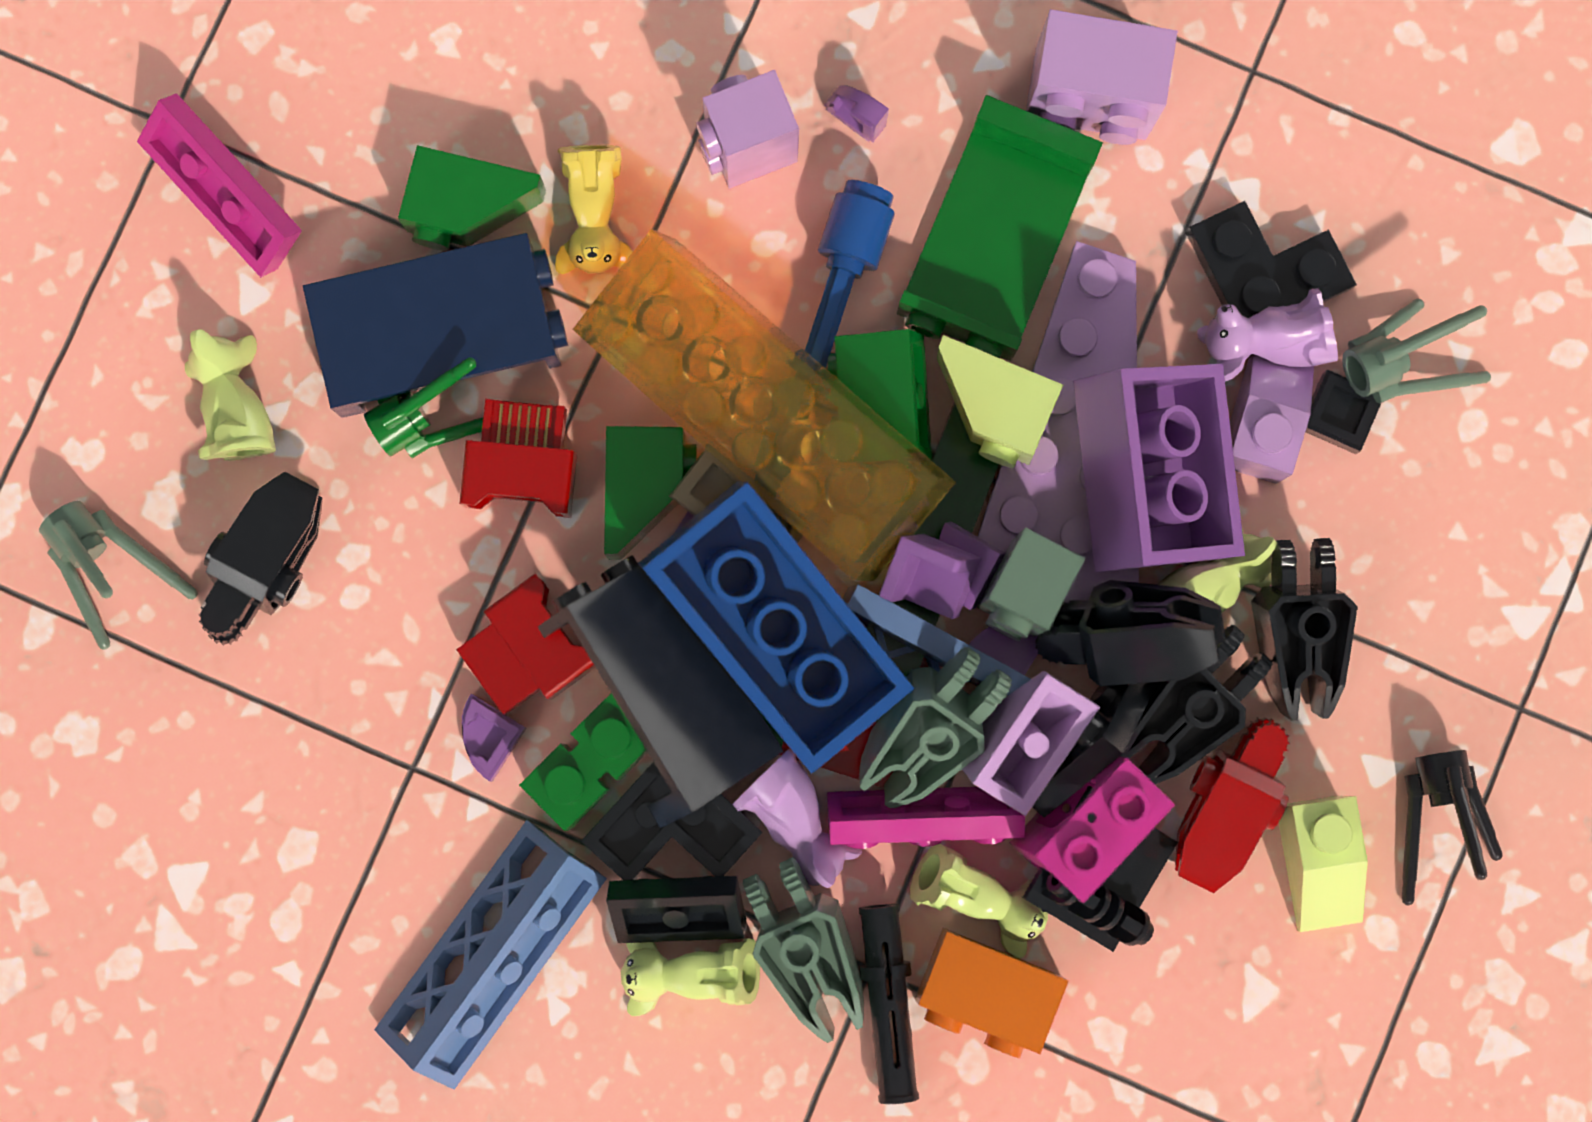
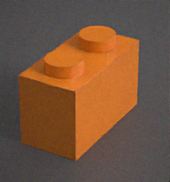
[915,928,1069,1059]

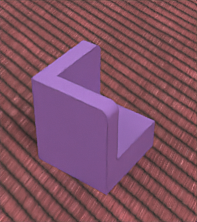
[880,534,981,619]

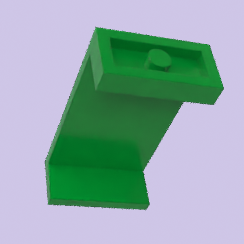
[896,95,1103,361]

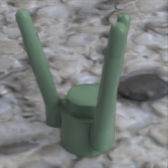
[1342,298,1491,404]
[39,501,198,650]

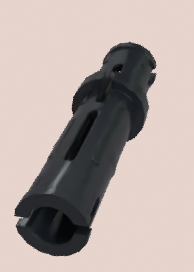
[859,903,920,1104]

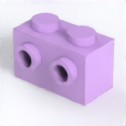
[696,69,799,189]

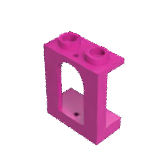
[1009,757,1175,903]

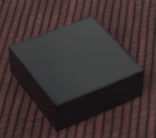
[1306,369,1381,454]

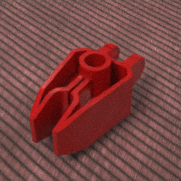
[1175,716,1290,893]

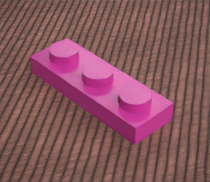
[136,93,302,278]
[827,787,1025,849]

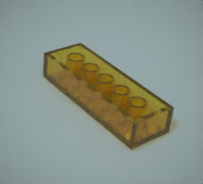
[572,229,956,581]

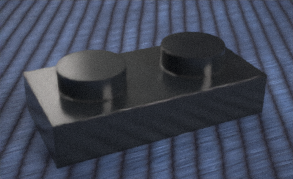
[606,876,747,943]

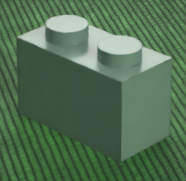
[977,527,1085,641]

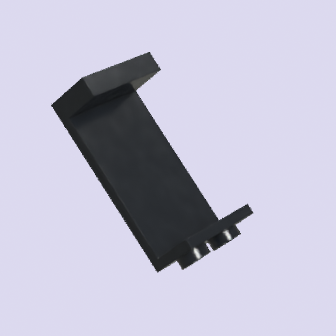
[538,555,783,828]

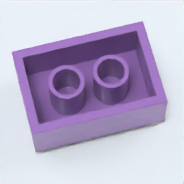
[1073,364,1245,572]

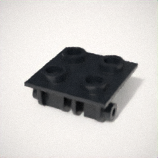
[1022,785,1178,952]

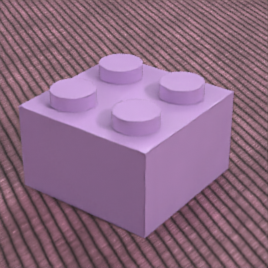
[1026,9,1178,145]

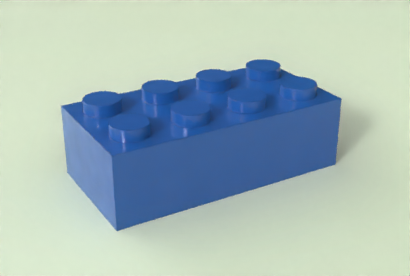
[638,480,915,773]

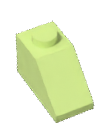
[937,335,1063,468]
[1279,795,1368,932]

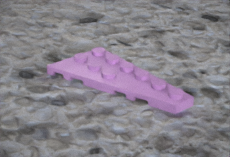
[977,241,1139,603]

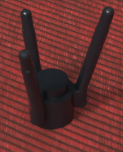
[1402,750,1503,906]

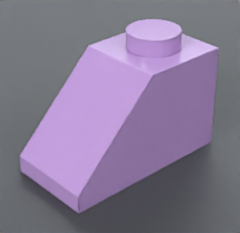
[1230,354,1314,484]
[962,671,1100,816]

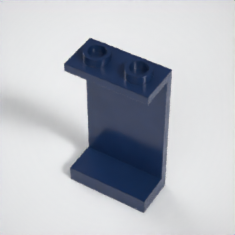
[302,233,568,418]

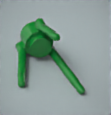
[364,357,483,459]

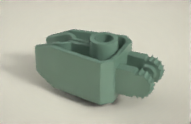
[859,647,1012,808]
[742,857,864,1043]

